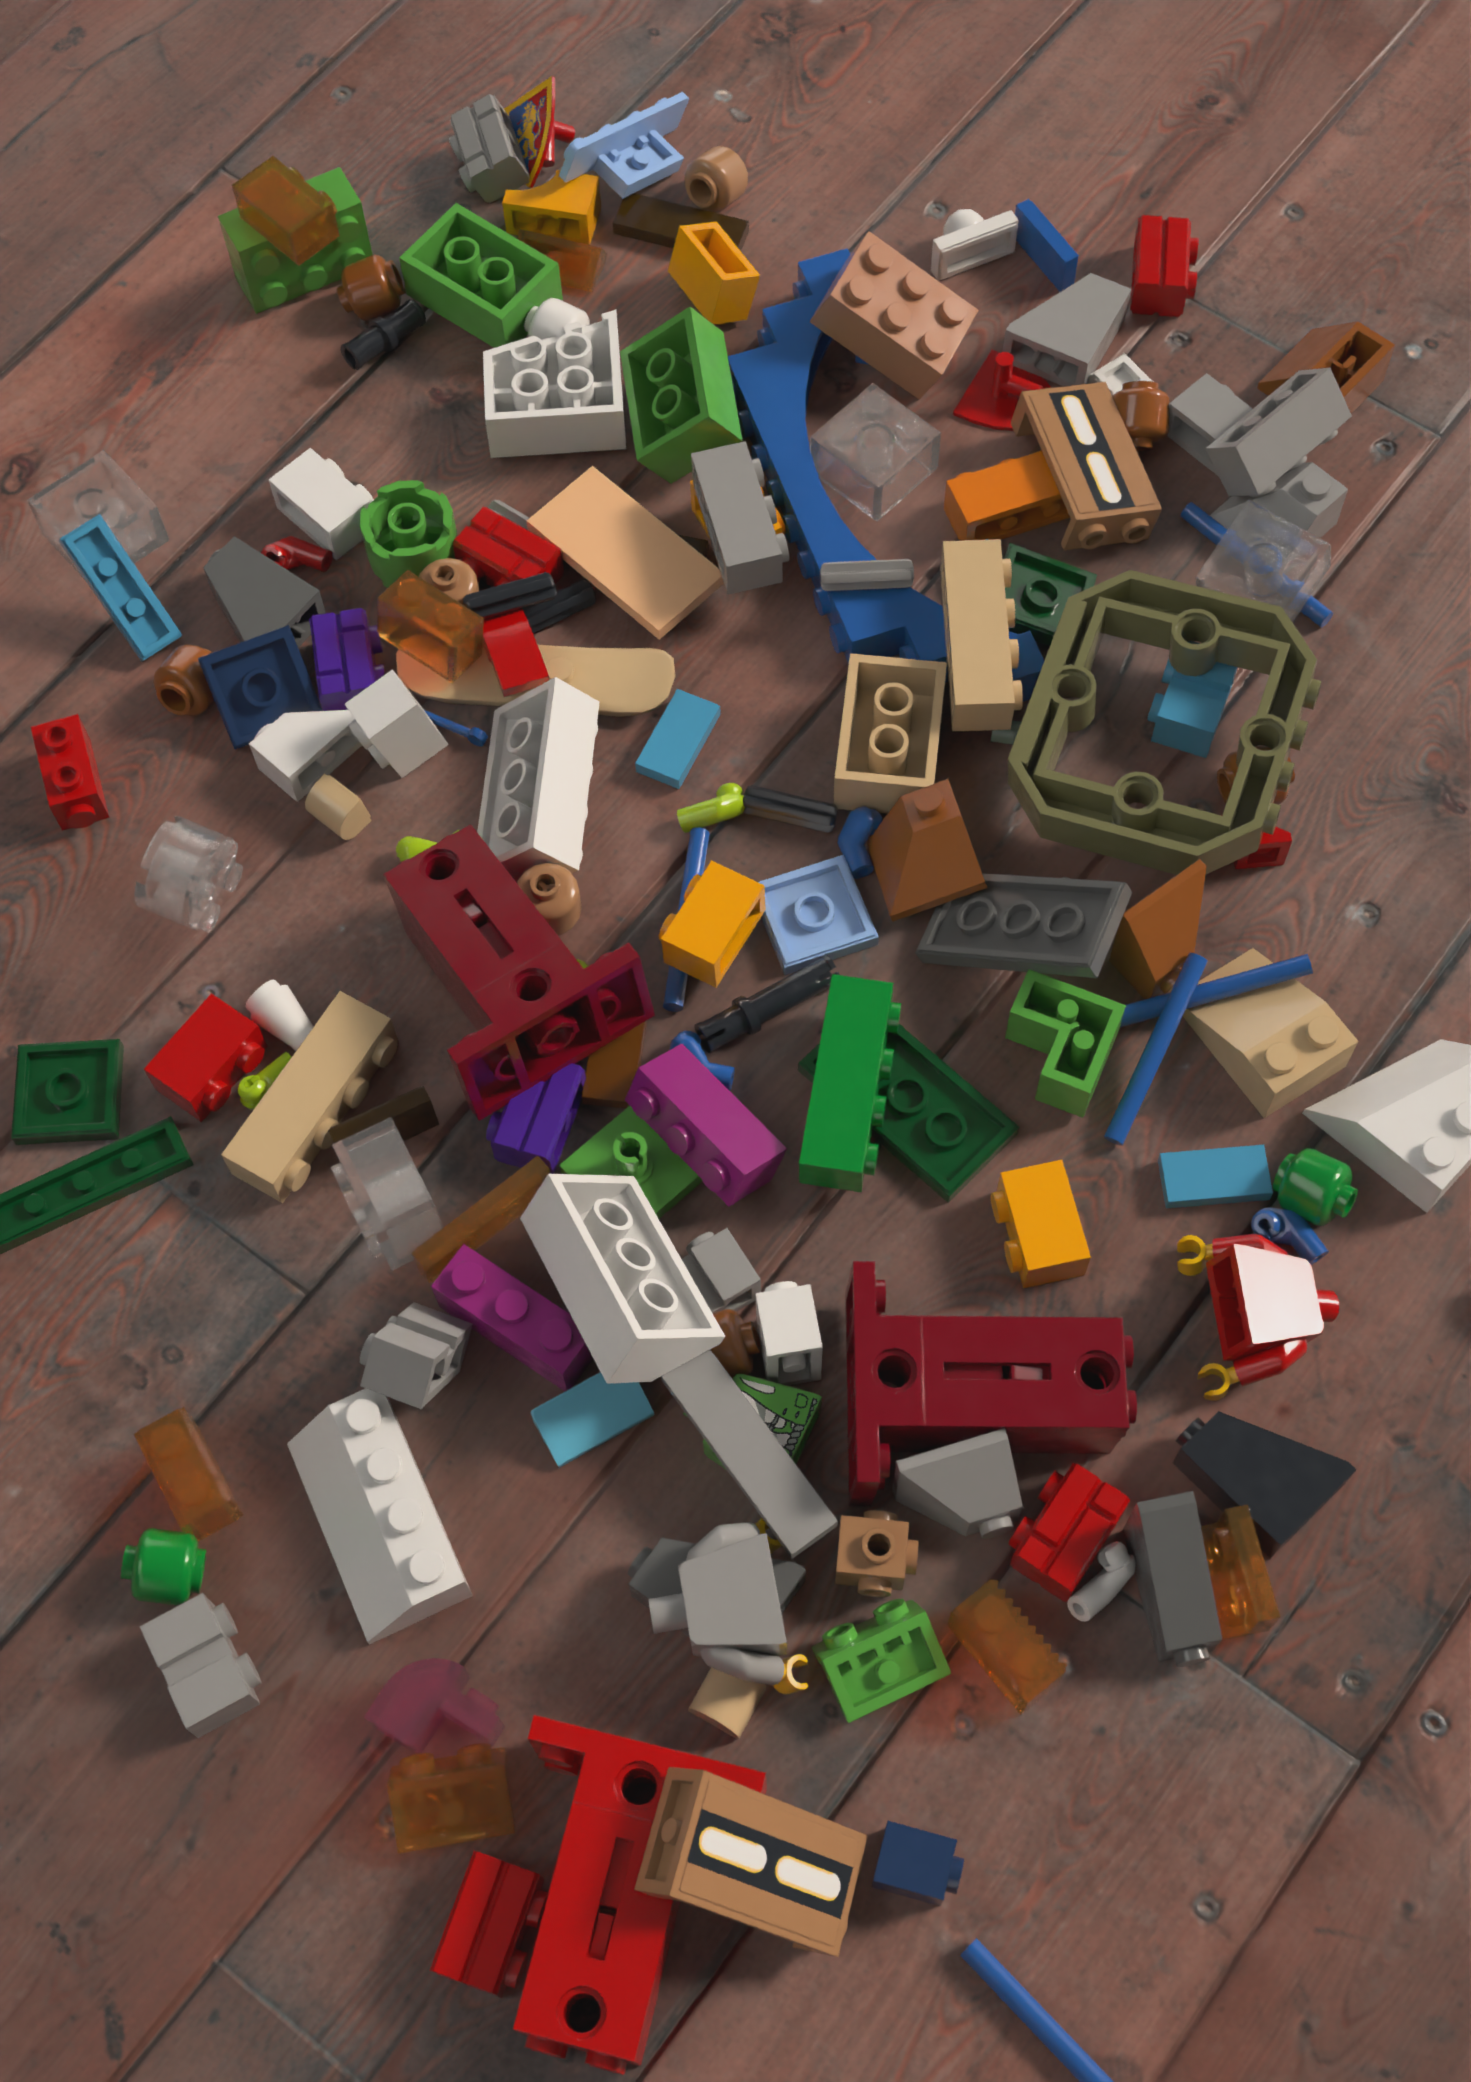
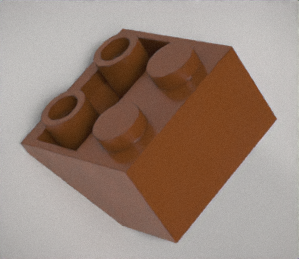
[1257,321,1395,414]

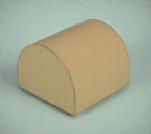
[305,774,371,840]
[688,1667,766,1740]

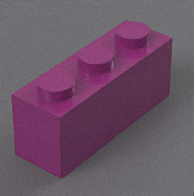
[625,1044,787,1207]
[431,1244,593,1391]

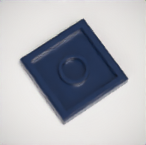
[197,625,323,750]

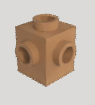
[835,1510,918,1597]

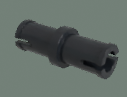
[340,299,426,370]

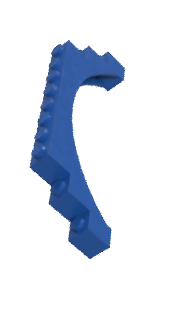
[728,248,1044,702]

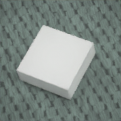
[1088,353,1153,396]

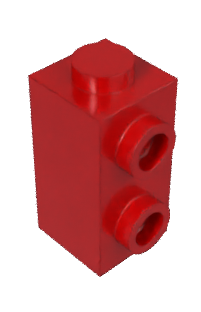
[31,714,110,831]

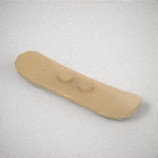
[396,631,675,717]

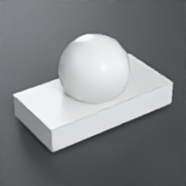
[931,209,1019,281]

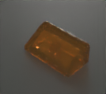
[517,229,607,293]

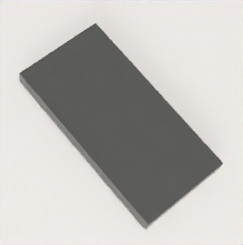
[915,873,1132,978]

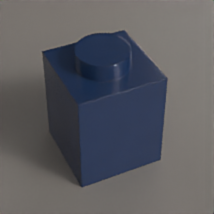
[872,1821,964,1906]

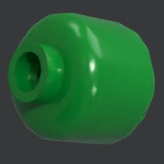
[1273,1148,1358,1226]
[120,1528,207,1606]

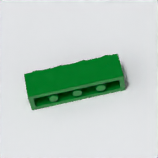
[799,974,902,1193]

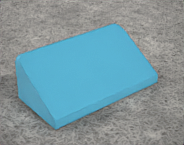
[530,1372,654,1468]

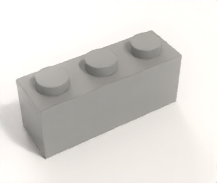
[1205,368,1352,498]
[691,441,789,595]

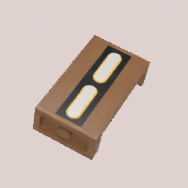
[1011,382,1162,550]
[634,1767,868,1957]

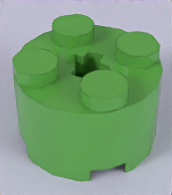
[360,480,458,591]

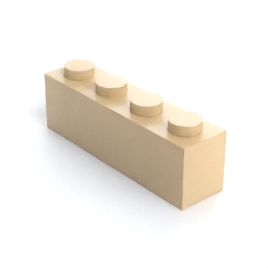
[940,539,1023,731]
[221,991,398,1203]

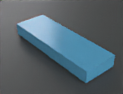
[59,514,183,662]

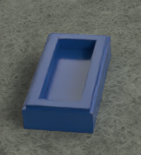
[1015,199,1079,292]

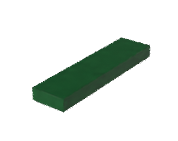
[0,1116,194,1254]

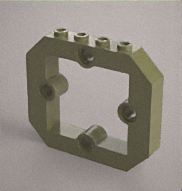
[1008,570,1322,875]

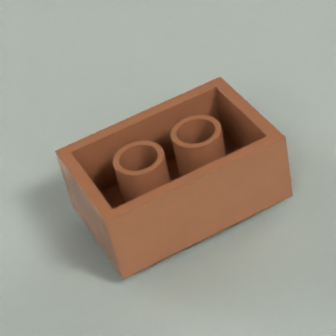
[810,231,979,400]

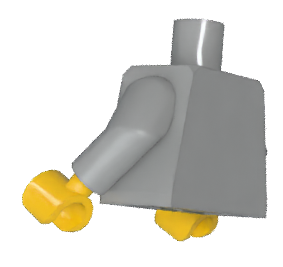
[648,1518,808,1694]

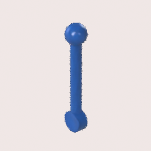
[425,710,488,747]

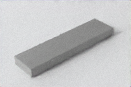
[661,1350,838,1559]

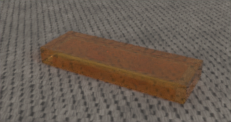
[411,1156,550,1284]

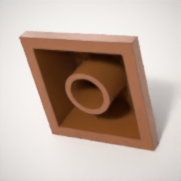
[867,779,987,922]
[1109,859,1207,999]

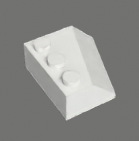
[483,310,626,458]
[1302,1039,1471,1213]

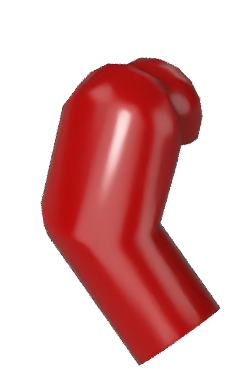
[261,536,333,572]

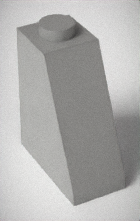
[1002,273,1132,386]

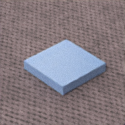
[758,855,879,975]

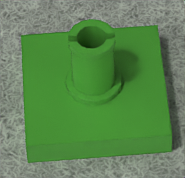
[559,1106,702,1219]

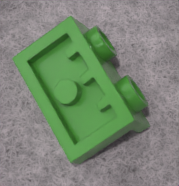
[812,1599,952,1723]

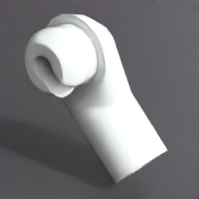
[1067,1541,1136,1622]

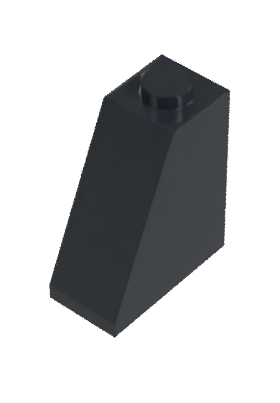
[1173,1411,1357,1559]

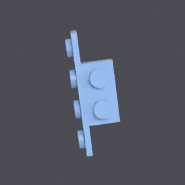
[559,92,689,198]

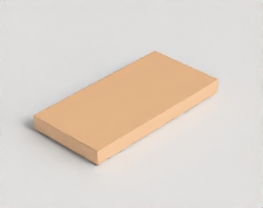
[527,466,724,640]

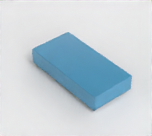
[635,689,721,789]
[1158,1145,1273,1209]

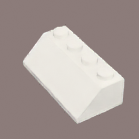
[477,677,600,883]
[520,1174,725,1384]
[287,1389,473,1645]

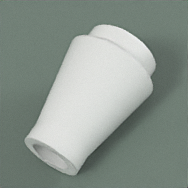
[245,980,314,1051]

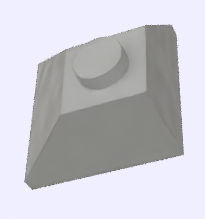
[1210,462,1348,572]
[892,1428,1023,1539]

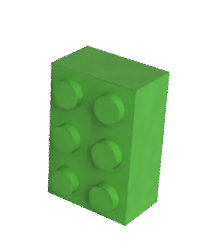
[218,167,373,314]
[399,203,563,348]
[620,307,743,484]

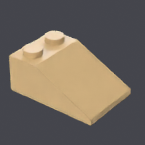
[1183,948,1359,1118]

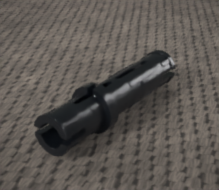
[694,955,840,1053]

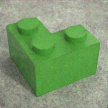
[1005,969,1126,1118]

